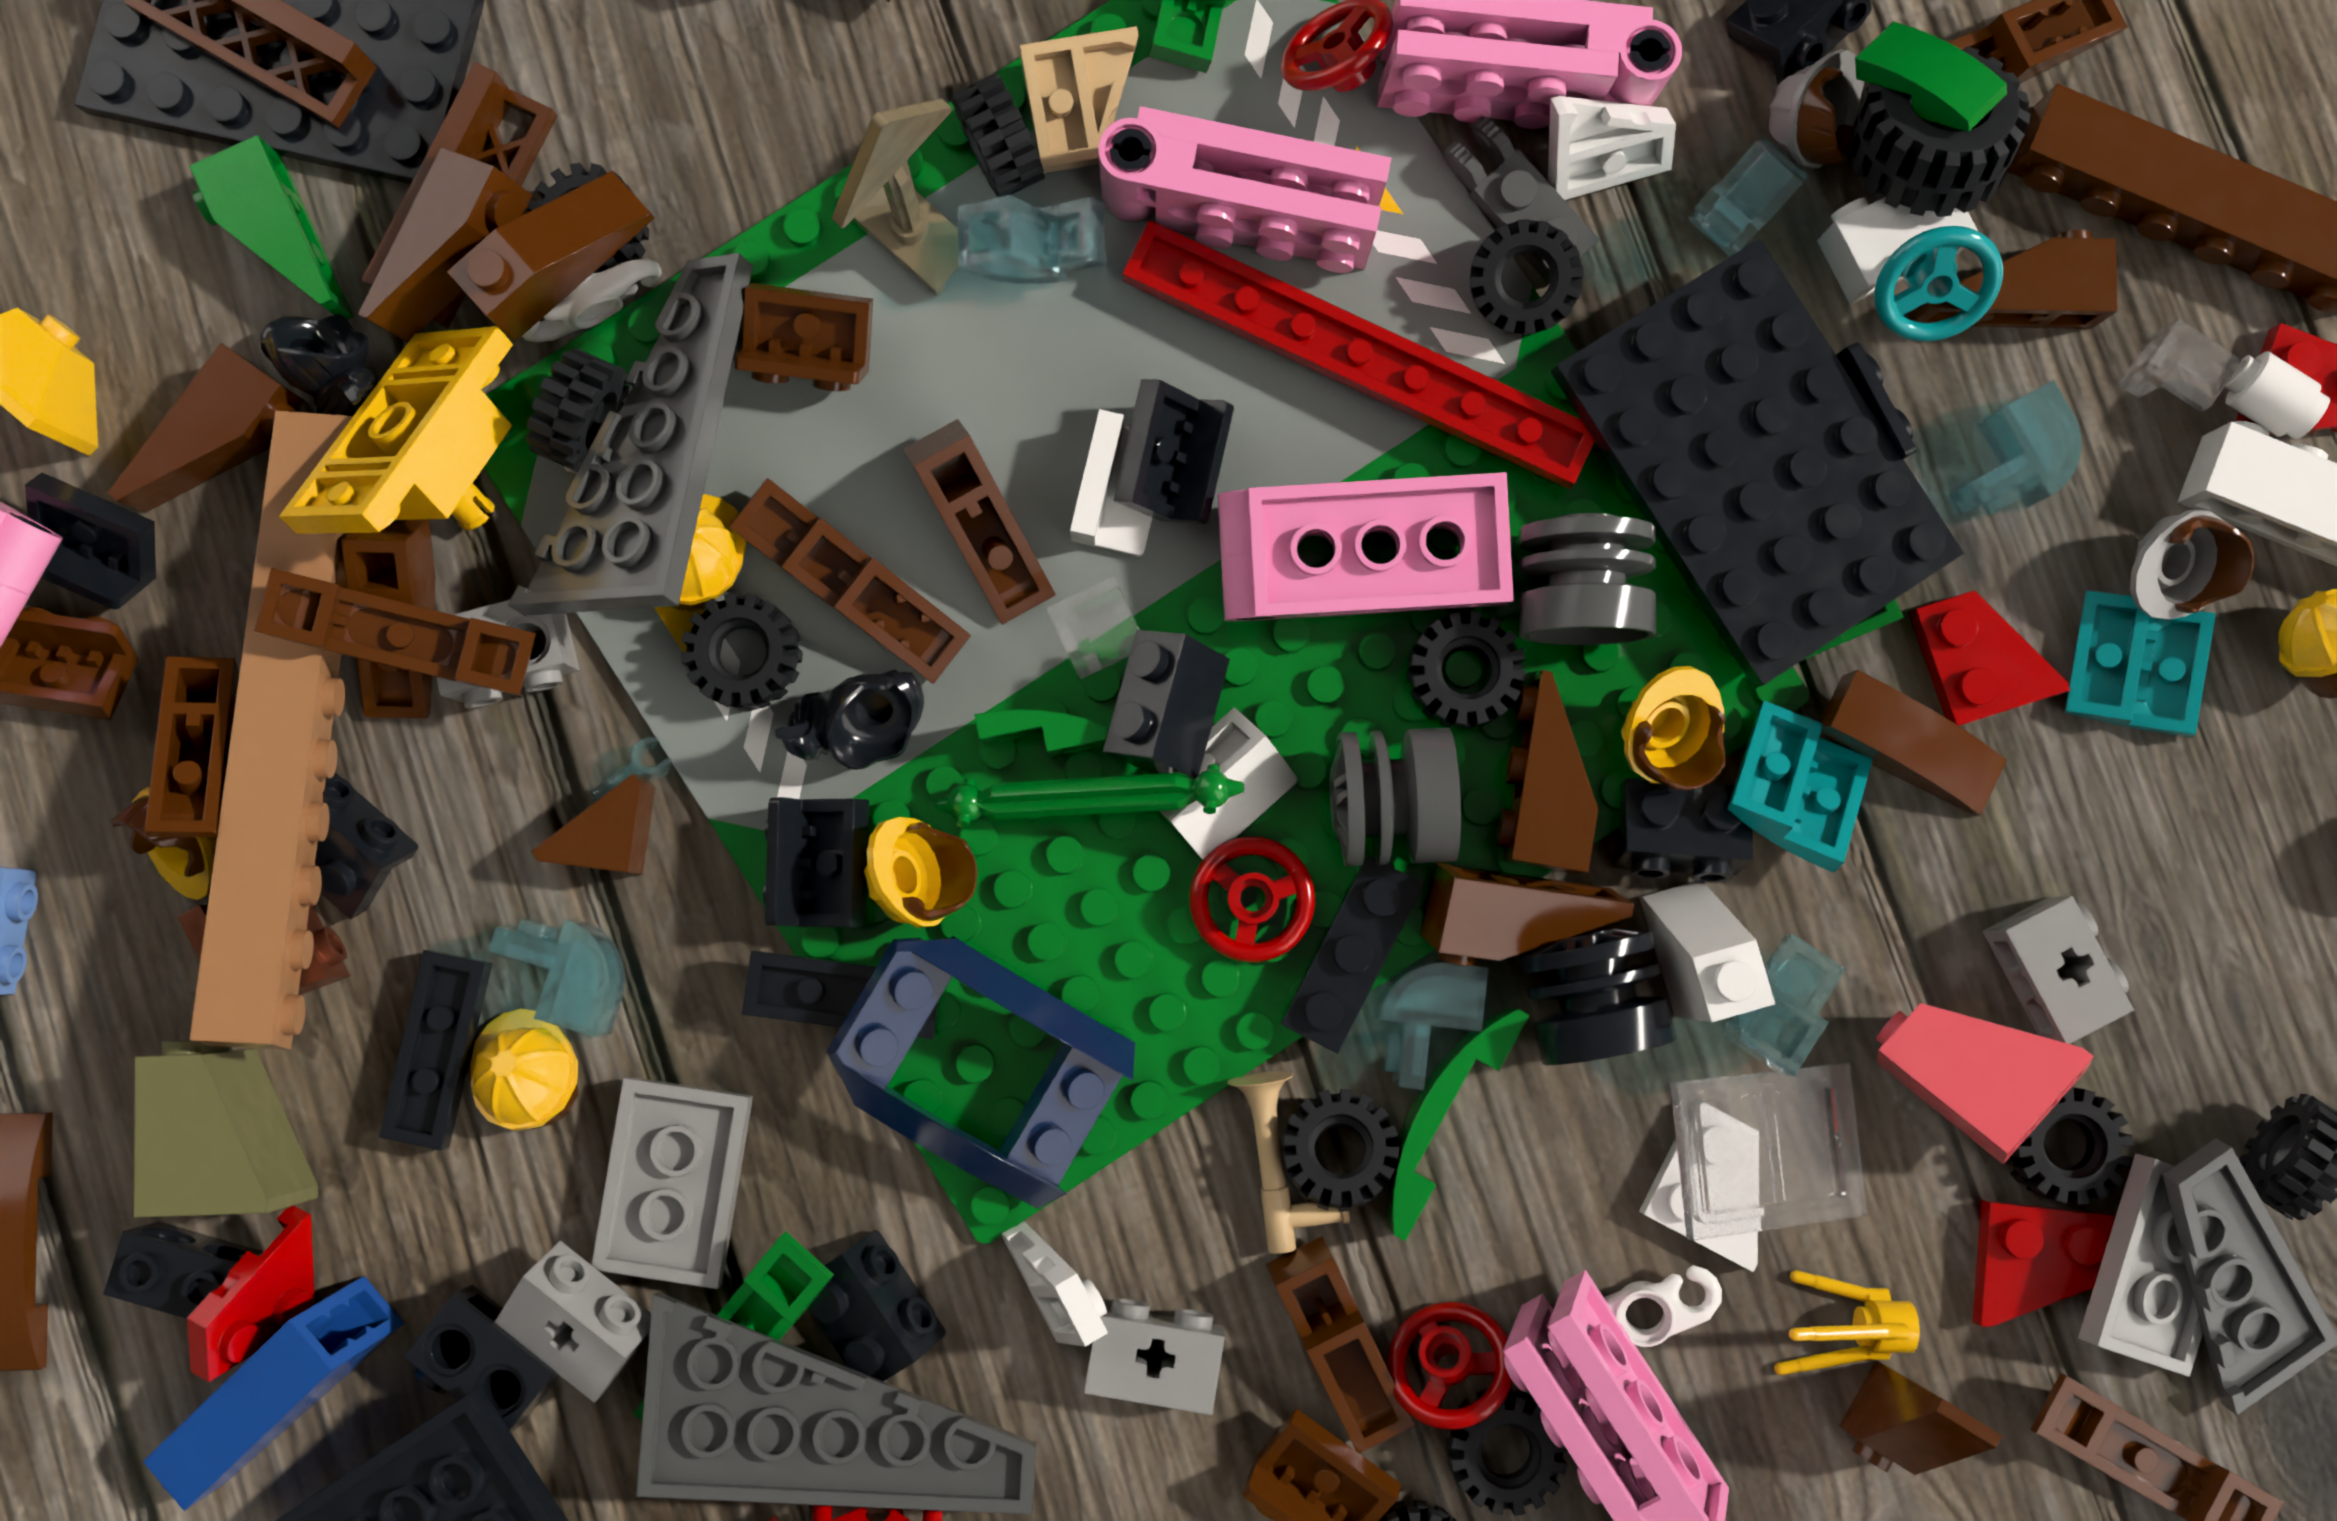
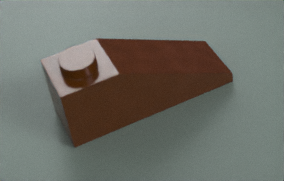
[358,147,533,343]
[447,171,655,342]
[1909,230,2117,329]
[107,343,305,513]
[903,419,1056,625]
[341,519,436,719]
[144,656,239,838]
[1420,862,1634,966]
[1839,1360,2003,1475]

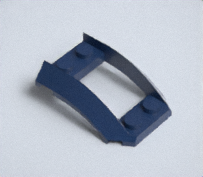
[826,935,1135,1209]

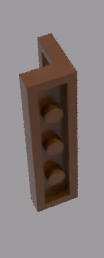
[123,0,377,129]
[362,62,557,329]

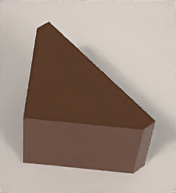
[531,773,655,875]

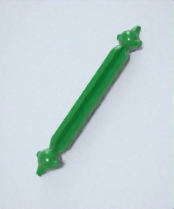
[935,764,1244,828]

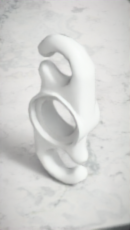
[522,259,662,343]
[1604,1265,1722,1347]

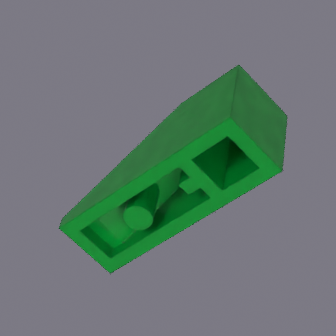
[189,135,354,320]

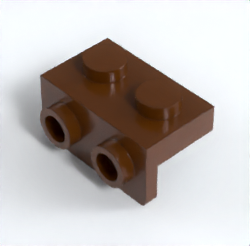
[734,283,873,391]
[0,607,139,720]
[1242,1408,1402,1521]

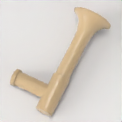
[1227,1071,1350,1254]

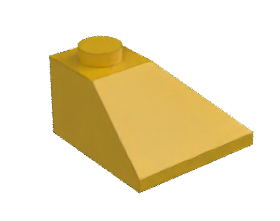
[0,307,98,456]

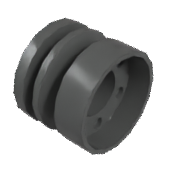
[1519,513,1656,645]
[1330,728,1461,866]

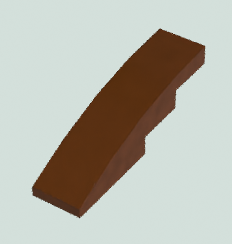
[1866,0,2128,91]
[728,478,971,684]

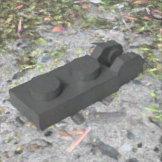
[1443,116,1600,284]

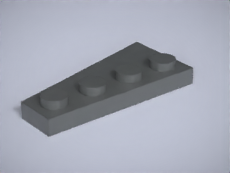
[2163,1138,2337,1415]

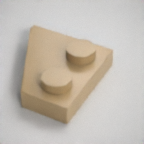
[1020,26,1138,173]

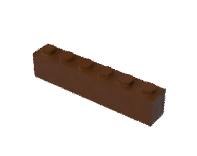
[2007,83,2337,313]

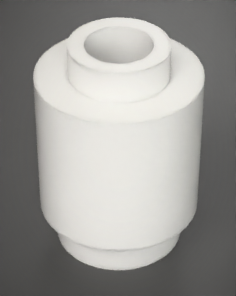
[2224,351,2330,440]

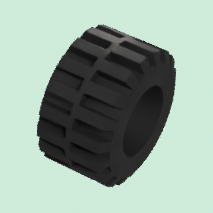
[1849,43,2031,217]

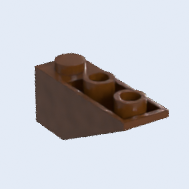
[1495,670,1598,875]

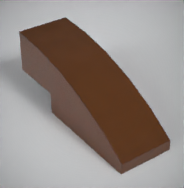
[1820,670,2007,816]
[1266,1236,1415,1453]

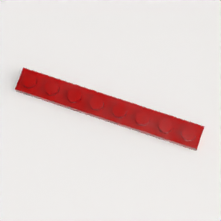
[1122,220,1595,490]

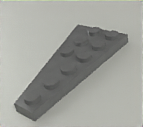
[508,253,753,616]
[636,1292,1037,1515]

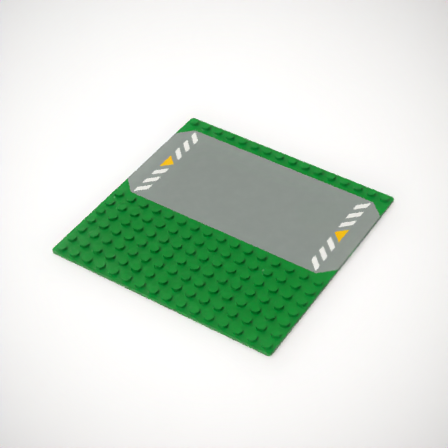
[484,0,1810,1244]

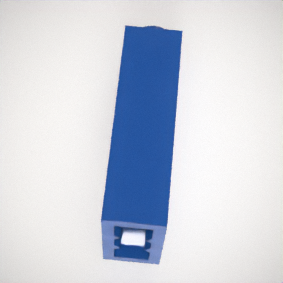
[143,1276,405,1511]

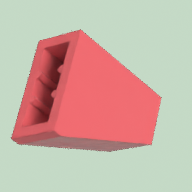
[1876,1003,2094,1164]

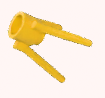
[1774,1270,1920,1375]

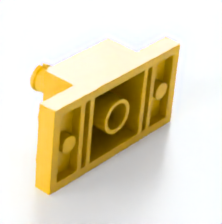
[279,326,513,534]

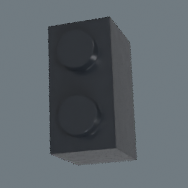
[1103,630,1230,779]

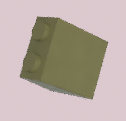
[134,1040,318,1218]

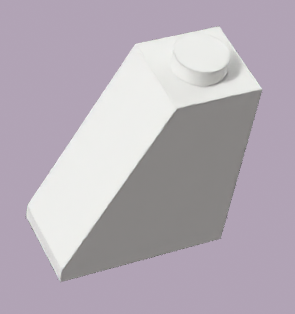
[1639,881,1775,1022]

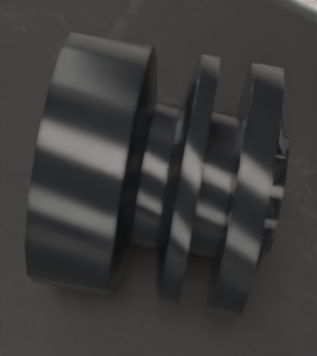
[1520,929,1677,1065]

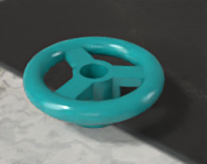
[1874,226,2003,342]

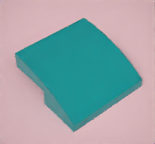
[2064,590,2216,738]
[1728,700,1873,873]

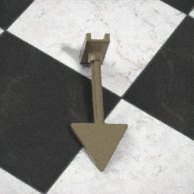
[832,98,978,297]

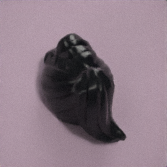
[260,314,378,416]
[775,669,924,770]

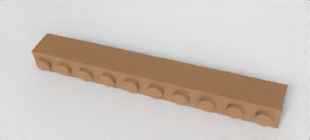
[190,410,353,1050]

